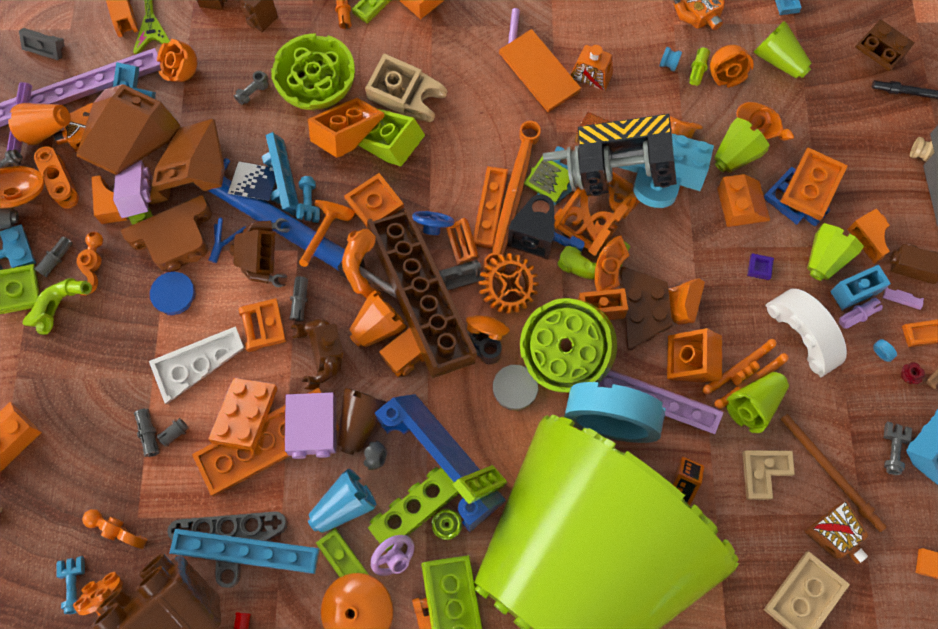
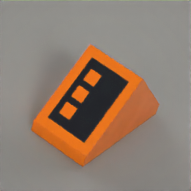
[671,456,704,506]

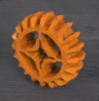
[478,253,539,314]

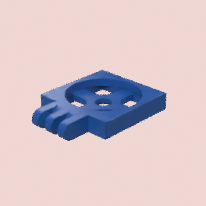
[764,167,830,226]

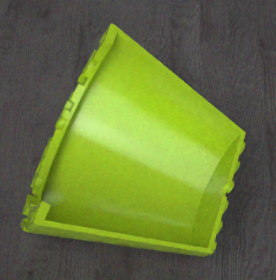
[474,415,739,629]

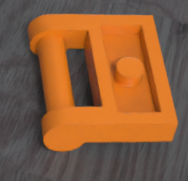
[238,298,287,352]

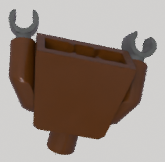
[229,218,290,287]

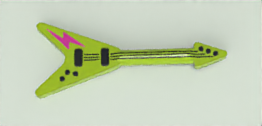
[133,0,170,55]

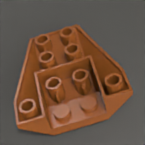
[77,84,181,175]
[149,118,225,205]

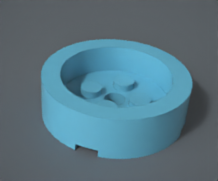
[564,382,666,443]

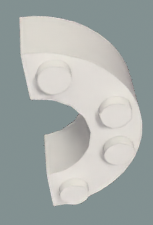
[765,289,847,377]

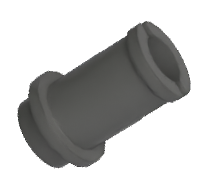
[157,418,189,447]

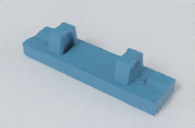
[262,132,299,216]

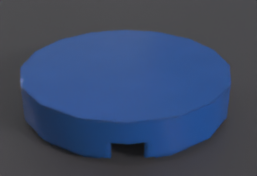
[150,271,196,315]

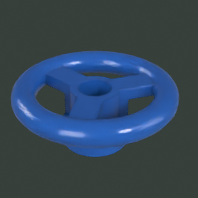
[412,211,455,235]

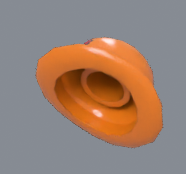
[670,116,703,139]

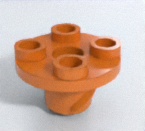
[73,572,123,616]

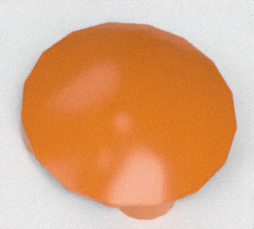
[466,315,510,340]

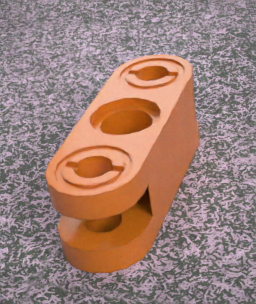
[106,0,139,38]
[34,146,79,209]

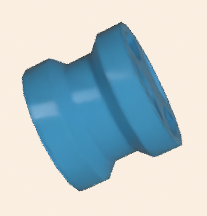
[659,47,682,72]

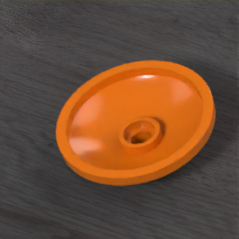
[0,166,44,209]
[321,573,393,629]

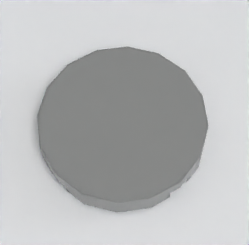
[493,365,538,410]

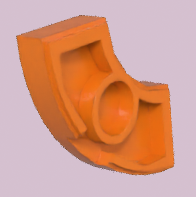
[595,236,630,291]

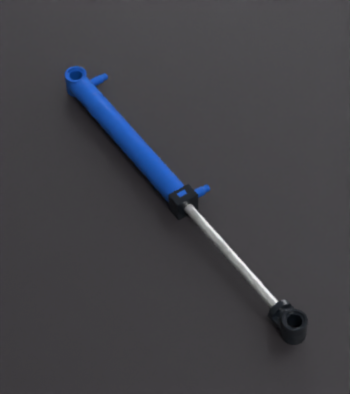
[196,158,502,365]

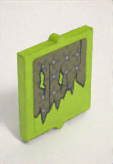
[524,156,570,203]

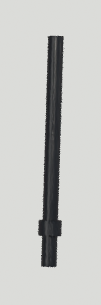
[872,80,938,99]

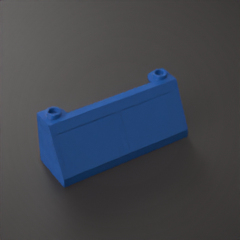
[375,394,506,532]

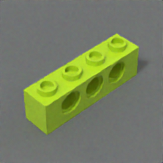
[368,467,460,552]

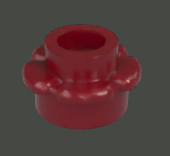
[901,362,925,384]

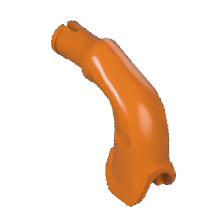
[342,228,381,299]

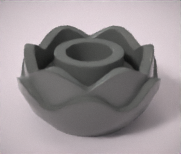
[363,440,387,470]

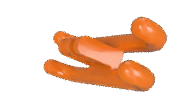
[702,339,789,409]

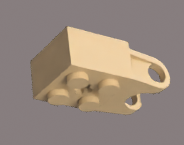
[365,54,448,122]

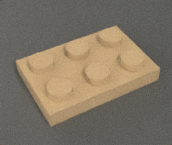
[763,551,850,629]

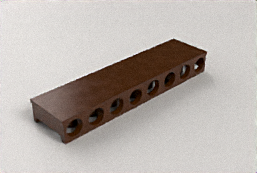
[367,208,477,379]

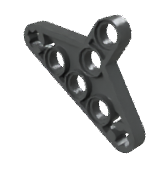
[167,511,288,588]

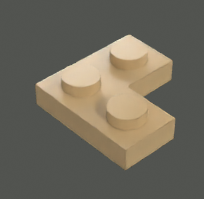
[742,451,795,500]

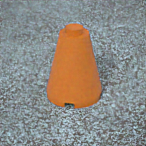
[8,103,71,146]

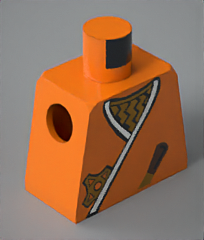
[54,103,93,152]

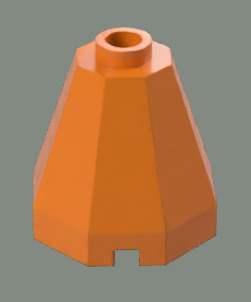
[349,290,408,347]

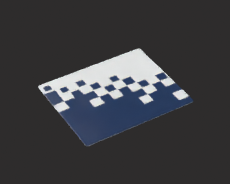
[228,162,276,201]

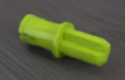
[689,47,710,86]

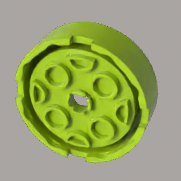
[520,298,617,392]

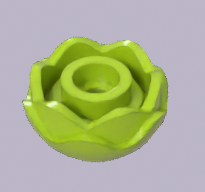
[432,509,462,540]

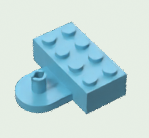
[618,134,714,208]

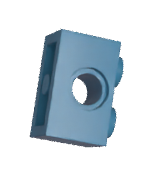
[830,265,891,310]

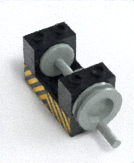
[543,114,677,196]

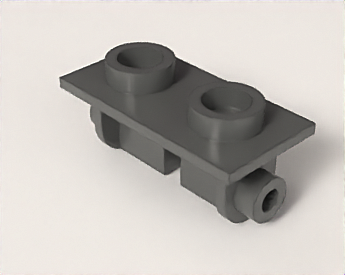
[439,260,484,290]

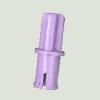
[839,298,882,329]

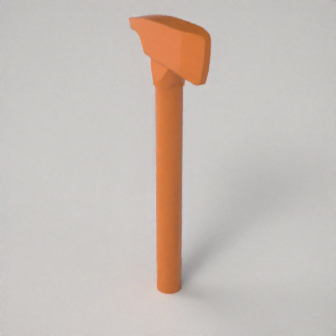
[299,200,355,267]

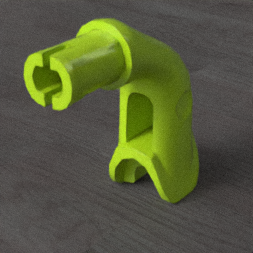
[558,242,630,280]
[23,278,92,334]

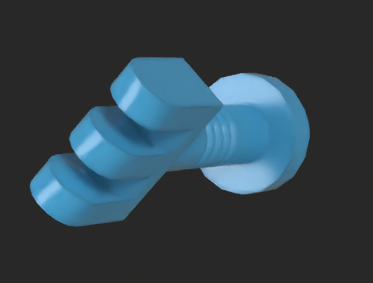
[296,176,320,223]
[56,556,85,614]

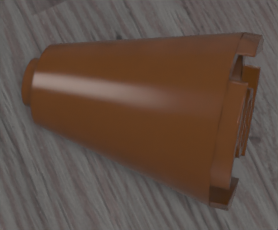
[337,387,387,455]

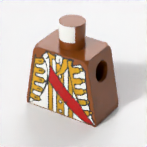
[804,501,868,564]

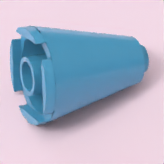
[308,469,377,533]

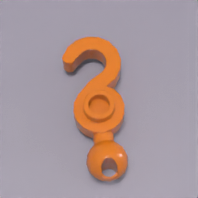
[77,232,104,296]
[82,509,148,549]

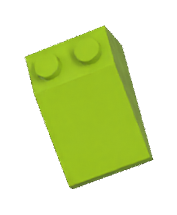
[358,109,425,166]

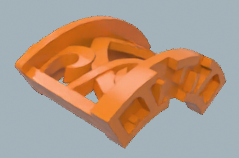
[554,172,640,256]

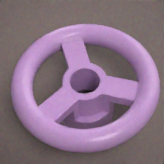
[371,535,414,576]

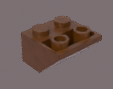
[855,19,915,71]

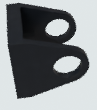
[507,194,554,260]

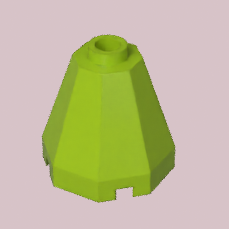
[714,117,770,172]
[807,223,864,281]

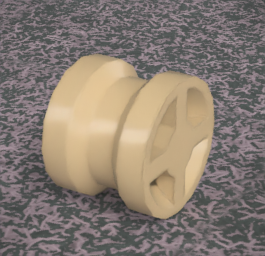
[910,137,934,162]

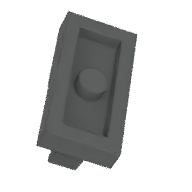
[19,28,65,60]

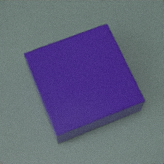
[747,253,774,280]

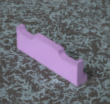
[883,287,924,310]

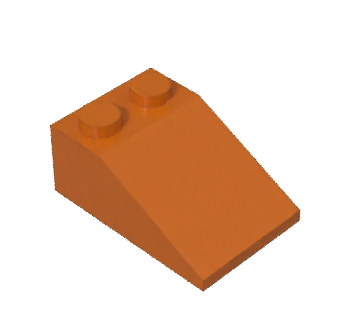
[308,98,384,158]

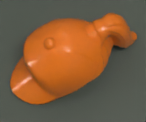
[736,102,794,141]

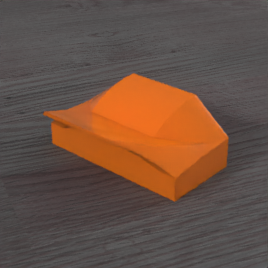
[668,278,705,325]

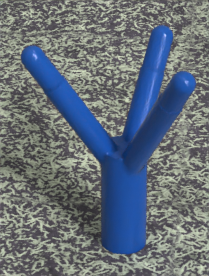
[208,217,246,263]

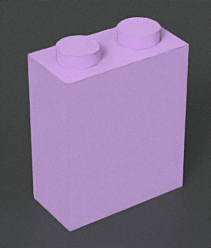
[285,392,337,459]

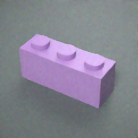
[113,160,152,218]

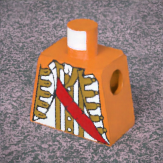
[570,45,613,91]

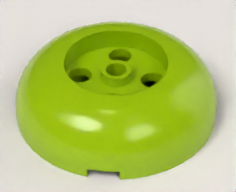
[271,33,355,110]

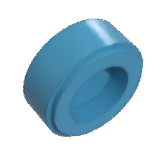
[873,339,897,362]

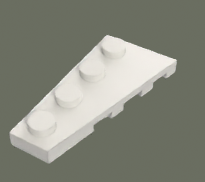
[149,326,245,404]

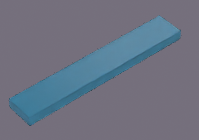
[169,529,320,574]

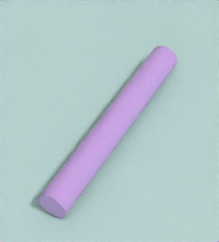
[508,8,520,44]

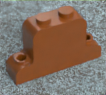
[121,195,212,272]

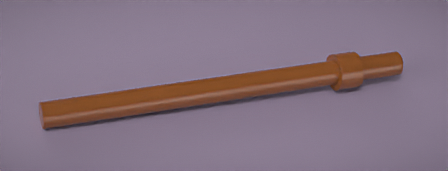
[780,413,887,532]

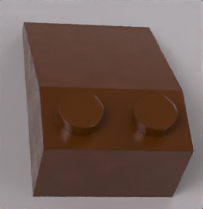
[238,0,278,32]

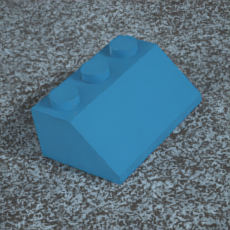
[906,409,938,485]

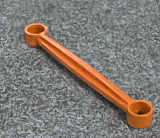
[484,121,541,278]

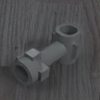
[233,71,269,105]

